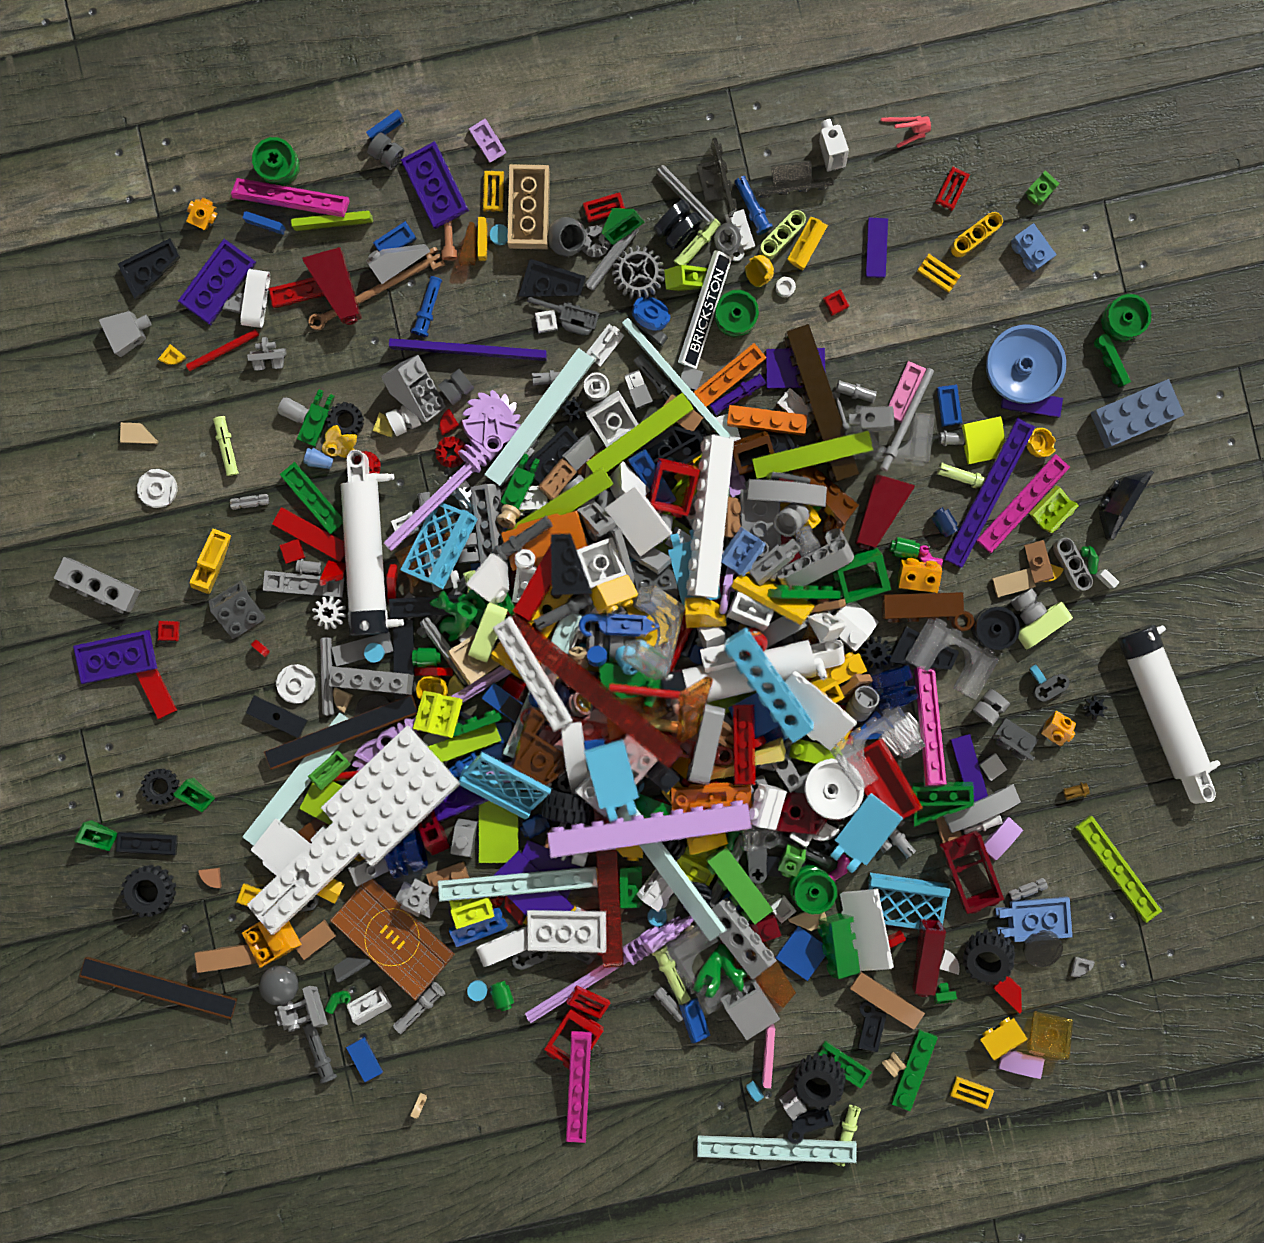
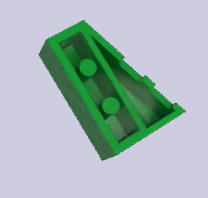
[598,663,662,702]
[913,782,974,827]
[817,913,860,979]

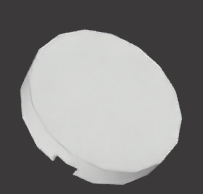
[137,469,178,508]
[276,664,316,703]

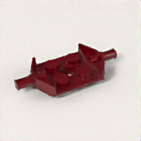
[773,792,841,835]

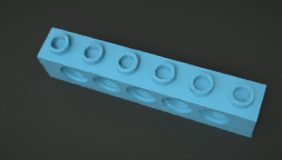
[724,627,814,742]

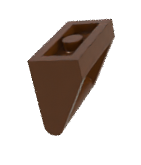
[732,430,774,476]

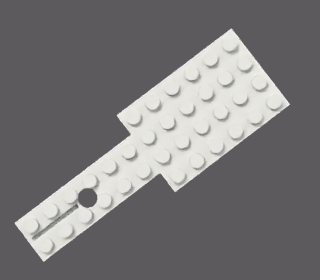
[247,725,460,934]

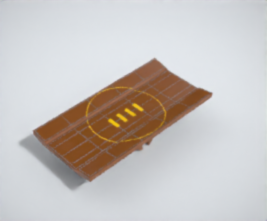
[330,879,455,1000]

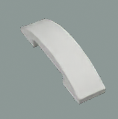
[561,722,588,795]

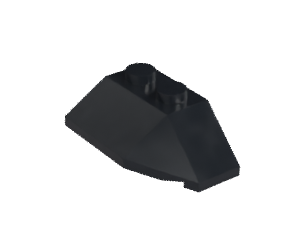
[631,426,703,479]
[1099,470,1154,541]

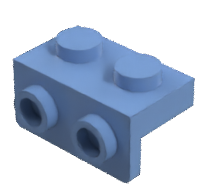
[721,527,766,577]

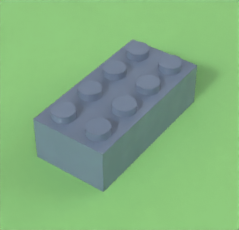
[1090,379,1184,449]

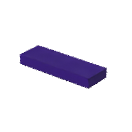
[865,218,888,278]
[1001,396,1063,418]

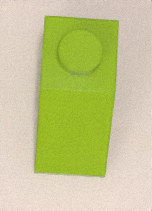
[664,265,708,291]
[789,739,838,764]

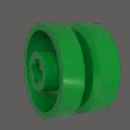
[252,137,300,186]
[714,290,759,338]
[1101,294,1152,342]
[789,865,837,914]

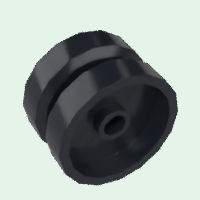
[653,199,703,251]
[971,607,1020,650]

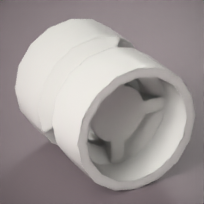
[584,372,610,402]
[386,405,422,436]

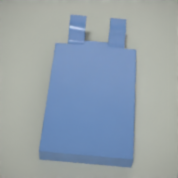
[995,897,1072,942]

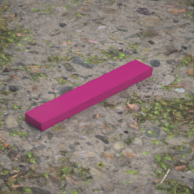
[231,178,350,217]
[976,454,1070,554]
[914,667,946,786]
[566,1031,592,1143]

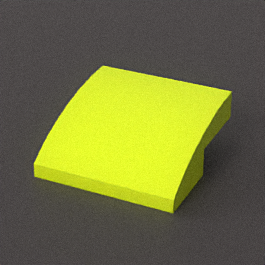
[961,416,1005,465]
[413,691,463,738]
[676,842,718,886]
[449,897,494,929]

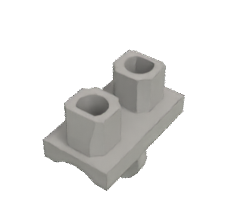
[247,337,286,370]

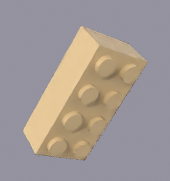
[507,164,550,249]

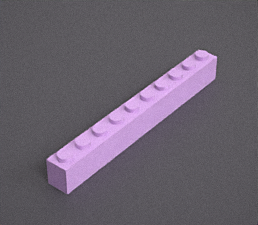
[548,800,751,857]

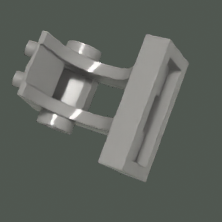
[577,500,623,543]
[396,878,439,918]
[274,986,328,1032]

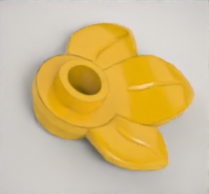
[322,425,357,458]

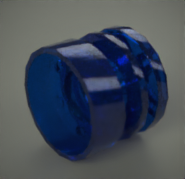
[871,665,919,709]
[384,829,428,879]

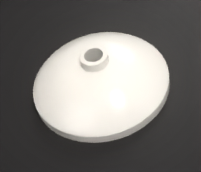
[805,759,864,819]

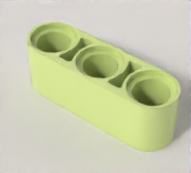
[759,210,806,260]
[1018,601,1073,650]
[468,602,508,663]

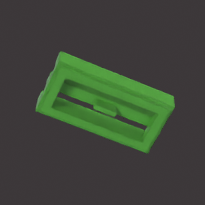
[308,750,351,790]

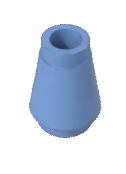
[303,448,334,469]

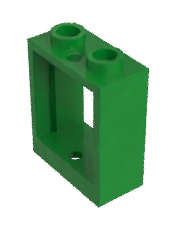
[832,548,891,604]

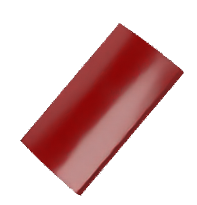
[846,738,923,819]

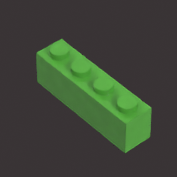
[705,845,773,925]

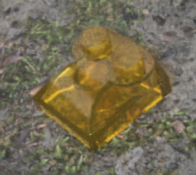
[1027,1011,1073,1060]

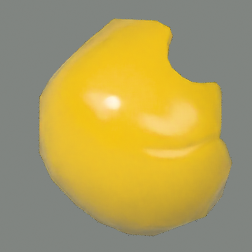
[745,255,774,287]
[1026,428,1056,457]
[416,676,448,699]

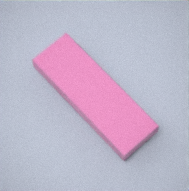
[888,361,926,423]
[762,1024,775,1088]

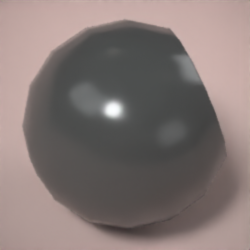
[547,217,586,256]
[259,966,298,1005]

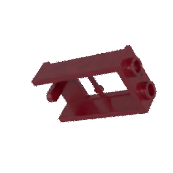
[940,830,1004,914]

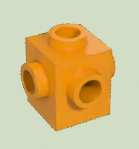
[186,197,218,230]
[1041,711,1076,746]

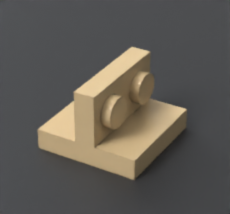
[447,633,500,685]

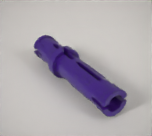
[710,373,766,415]

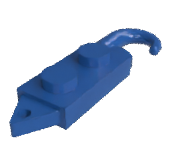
[578,614,659,637]

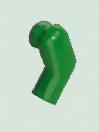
[324,991,351,1014]

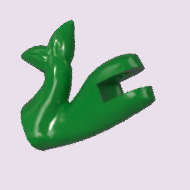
[429,591,477,642]
[693,944,748,998]

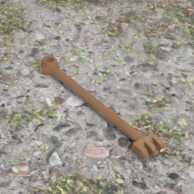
[308,247,445,331]

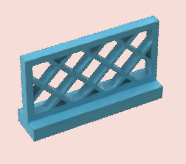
[401,503,478,589]
[459,752,551,820]
[868,873,950,929]

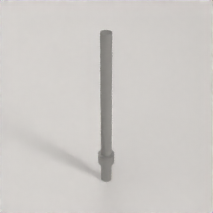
[880,368,934,471]

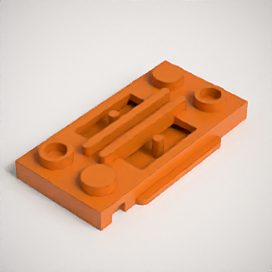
[501,510,588,571]
[671,782,753,825]

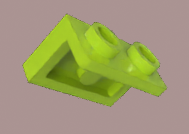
[1029,486,1079,533]

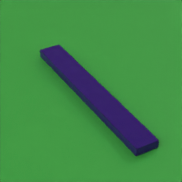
[389,338,547,361]
[944,418,1035,568]

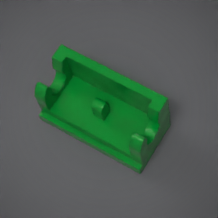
[620,866,642,908]

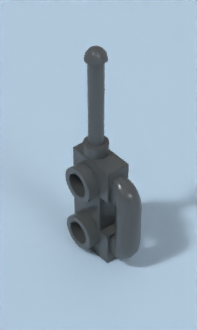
[527,297,599,335]

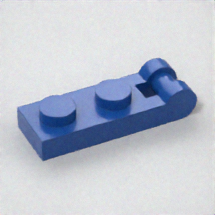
[449,908,508,947]

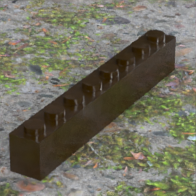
[783,324,859,483]

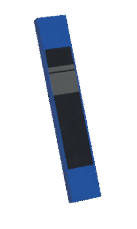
[482,682,562,746]

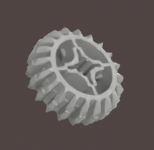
[612,246,664,299]

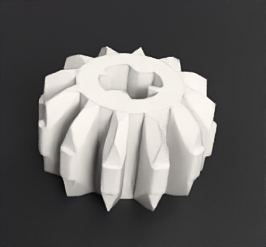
[312,596,346,629]

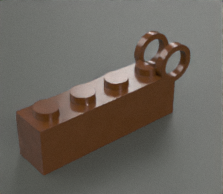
[882,592,974,631]

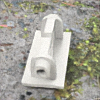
[586,324,624,367]
[447,477,473,513]

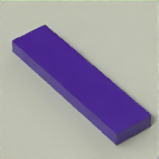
[950,734,988,802]

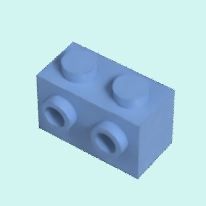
[1011,223,1056,273]

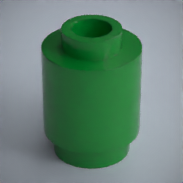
[889,537,920,559]
[412,648,441,668]
[490,980,515,1012]

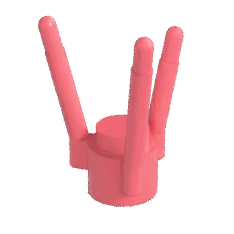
[881,116,931,148]

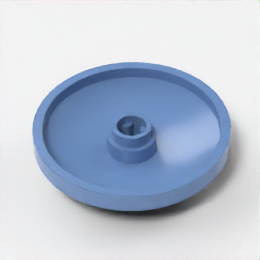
[986,325,1066,404]

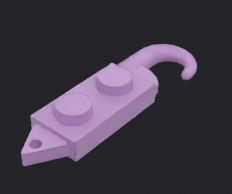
[719,566,738,614]

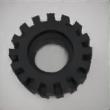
[327,402,364,435]
[140,768,180,805]

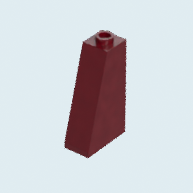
[302,247,362,325]
[855,474,915,551]
[913,919,946,997]

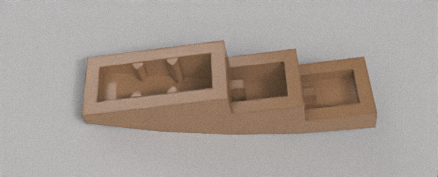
[195,943,280,973]
[849,971,925,1029]

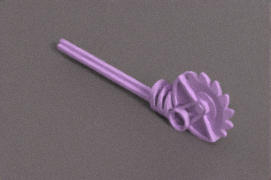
[384,390,521,551]
[352,666,512,771]
[525,916,694,1023]

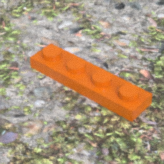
[693,343,766,408]
[727,405,807,436]

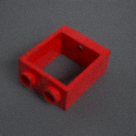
[648,458,700,518]
[544,1006,604,1070]

